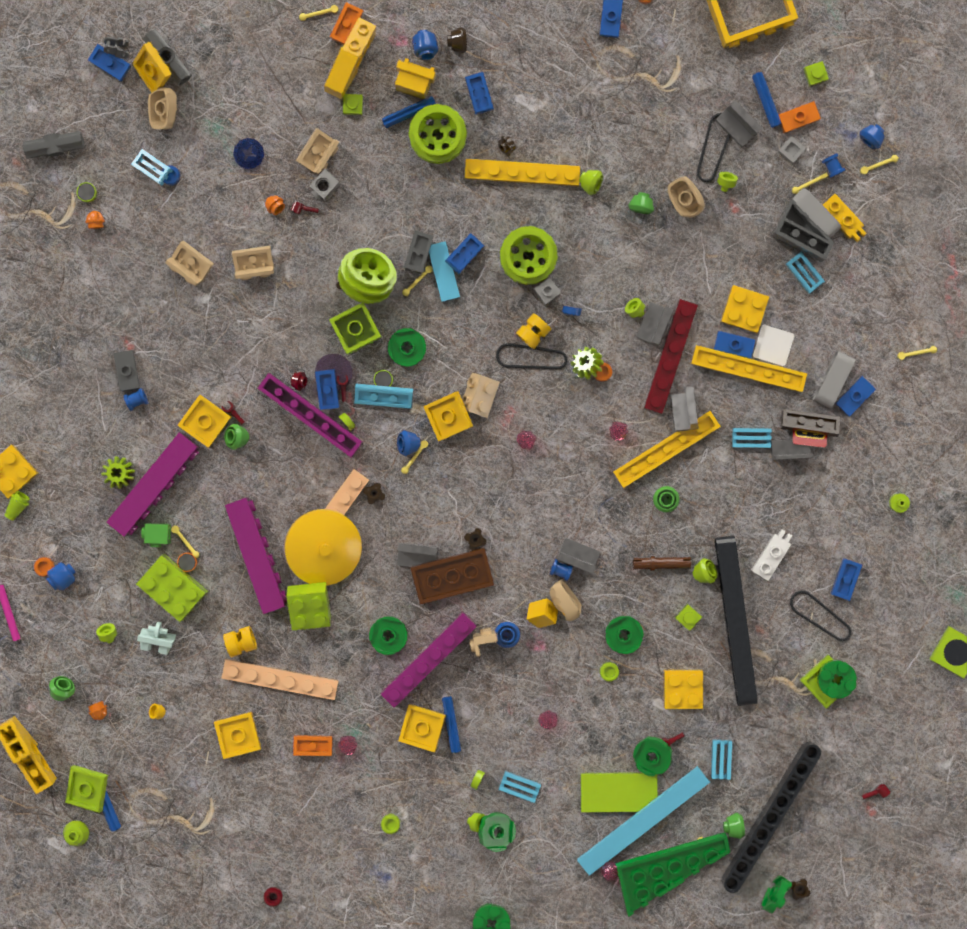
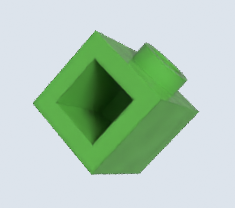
[141,523,171,547]

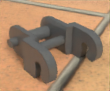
[104,37,129,59]

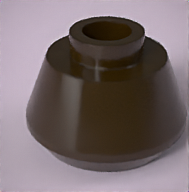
[447,27,467,54]

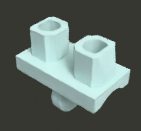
[137,622,176,655]

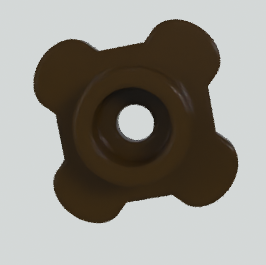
[498,136,516,157]
[363,483,385,505]
[464,528,487,551]
[791,878,811,900]

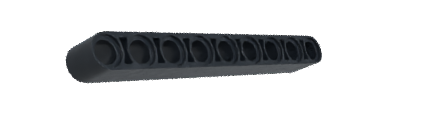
[714,535,758,706]
[721,742,821,893]

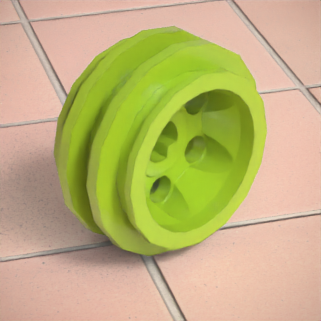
[409,104,467,164]
[500,226,558,285]
[338,248,397,304]

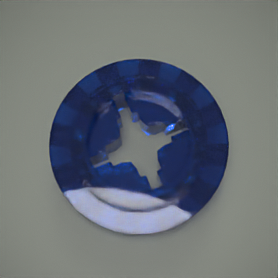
[233,138,264,169]

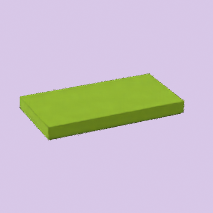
[580,772,658,812]

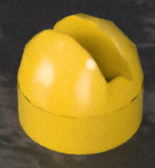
[149,703,166,720]

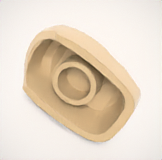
[148,87,177,130]
[668,176,705,217]
[550,579,582,621]

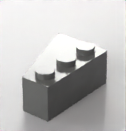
[770,199,834,262]

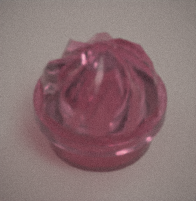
[609,422,628,441]
[517,431,536,449]
[538,710,557,730]
[338,736,357,755]
[600,862,618,881]

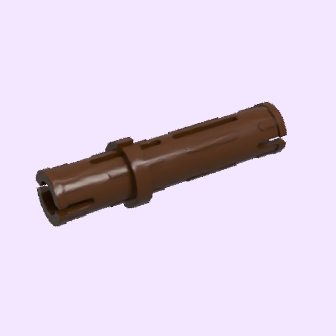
[633,556,691,571]

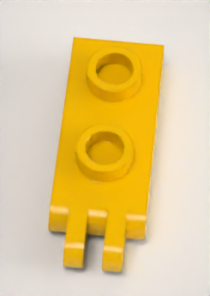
[823,194,866,242]

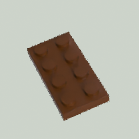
[410,547,494,604]

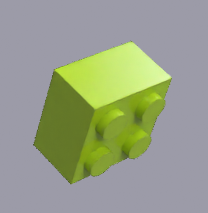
[329,303,382,355]
[287,582,331,631]

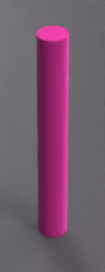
[0,585,21,641]

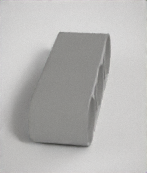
[792,188,841,238]
[813,351,855,409]

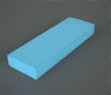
[429,241,460,302]
[354,384,413,409]

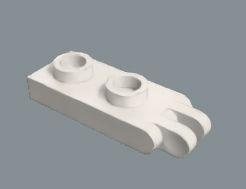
[751,529,792,581]

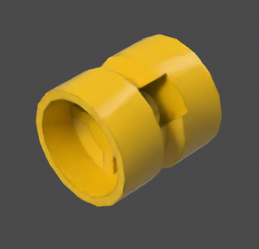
[516,313,552,349]
[223,626,257,658]

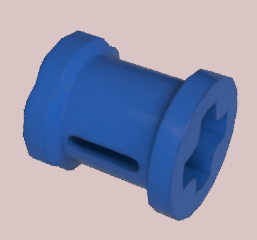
[822,153,846,178]
[124,388,149,411]
[549,559,573,581]

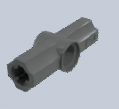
[142,29,192,85]
[23,131,84,159]

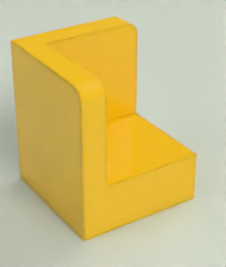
[526,598,558,628]

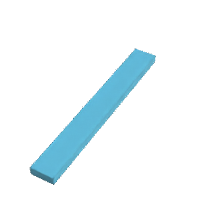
[577,766,710,876]

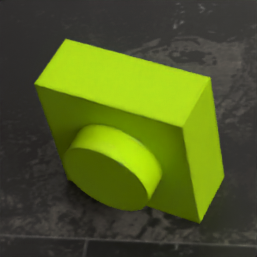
[803,61,829,87]
[343,94,363,115]
[675,604,702,631]

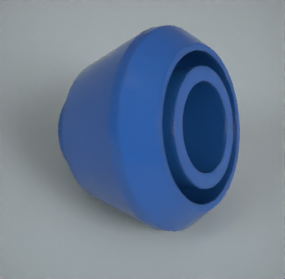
[859,124,885,150]
[397,430,421,456]
[494,622,520,648]

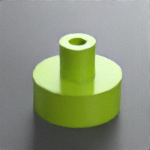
[717,172,738,192]
[625,298,645,318]
[889,493,910,513]
[96,623,117,644]
[467,813,485,833]

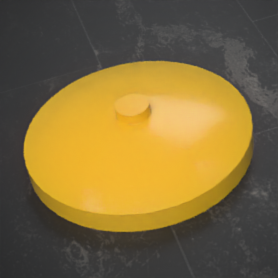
[284,509,362,585]

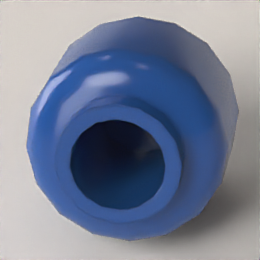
[412,30,438,60]
[46,562,76,591]

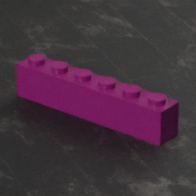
[257,373,363,457]
[106,432,200,537]
[225,497,287,614]
[381,611,477,708]

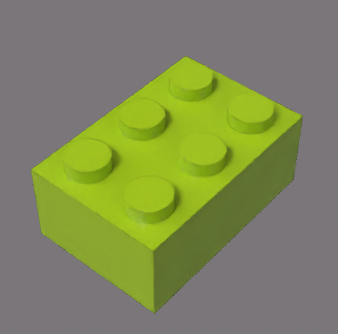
[136,554,208,622]

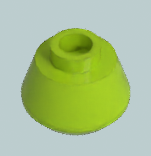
[579,170,604,195]
[693,558,717,583]
[63,820,89,847]

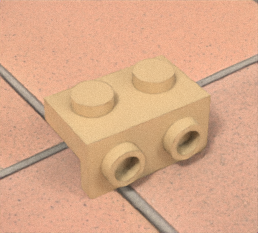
[296,128,339,174]
[165,240,214,286]
[232,246,274,280]
[462,373,500,418]
[470,628,497,657]

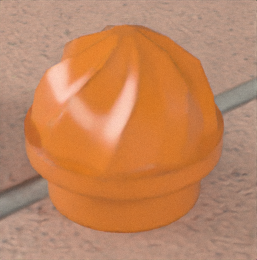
[265,195,285,215]
[85,211,105,229]
[88,701,107,720]

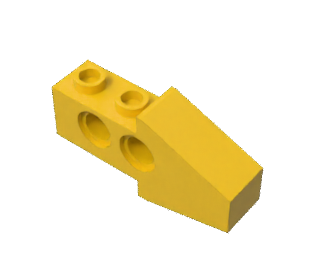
[324,18,376,100]
[0,716,57,794]

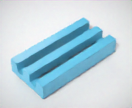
[131,149,173,186]
[785,252,825,294]
[732,428,771,448]
[711,740,732,780]
[499,771,541,803]

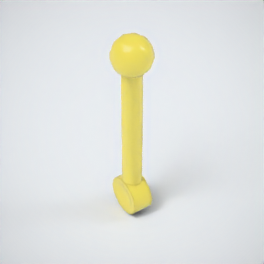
[299,5,338,21]
[860,155,899,174]
[792,173,829,194]
[402,265,433,296]
[897,346,937,360]
[401,440,428,474]
[171,526,200,558]

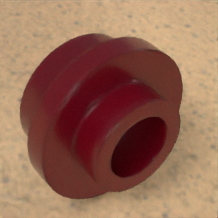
[291,372,308,391]
[263,887,283,907]

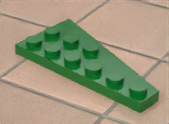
[615,832,730,917]

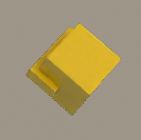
[395,58,436,99]

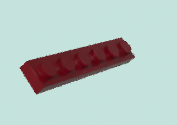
[644,299,698,414]

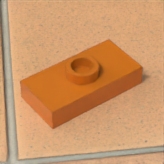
[330,2,364,45]
[779,101,821,134]
[293,735,333,756]

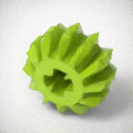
[570,346,604,380]
[101,456,135,489]

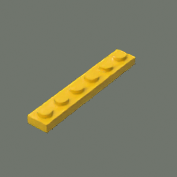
[465,159,580,186]
[691,345,807,392]
[613,411,721,488]

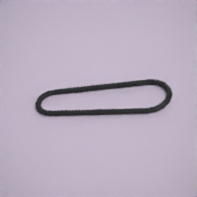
[697,113,730,182]
[496,343,568,369]
[790,590,852,642]

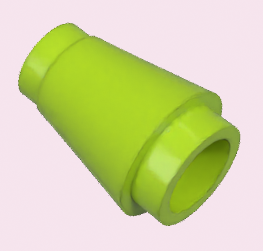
[4,491,30,521]

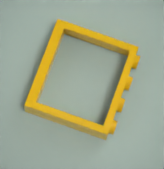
[706,0,798,48]

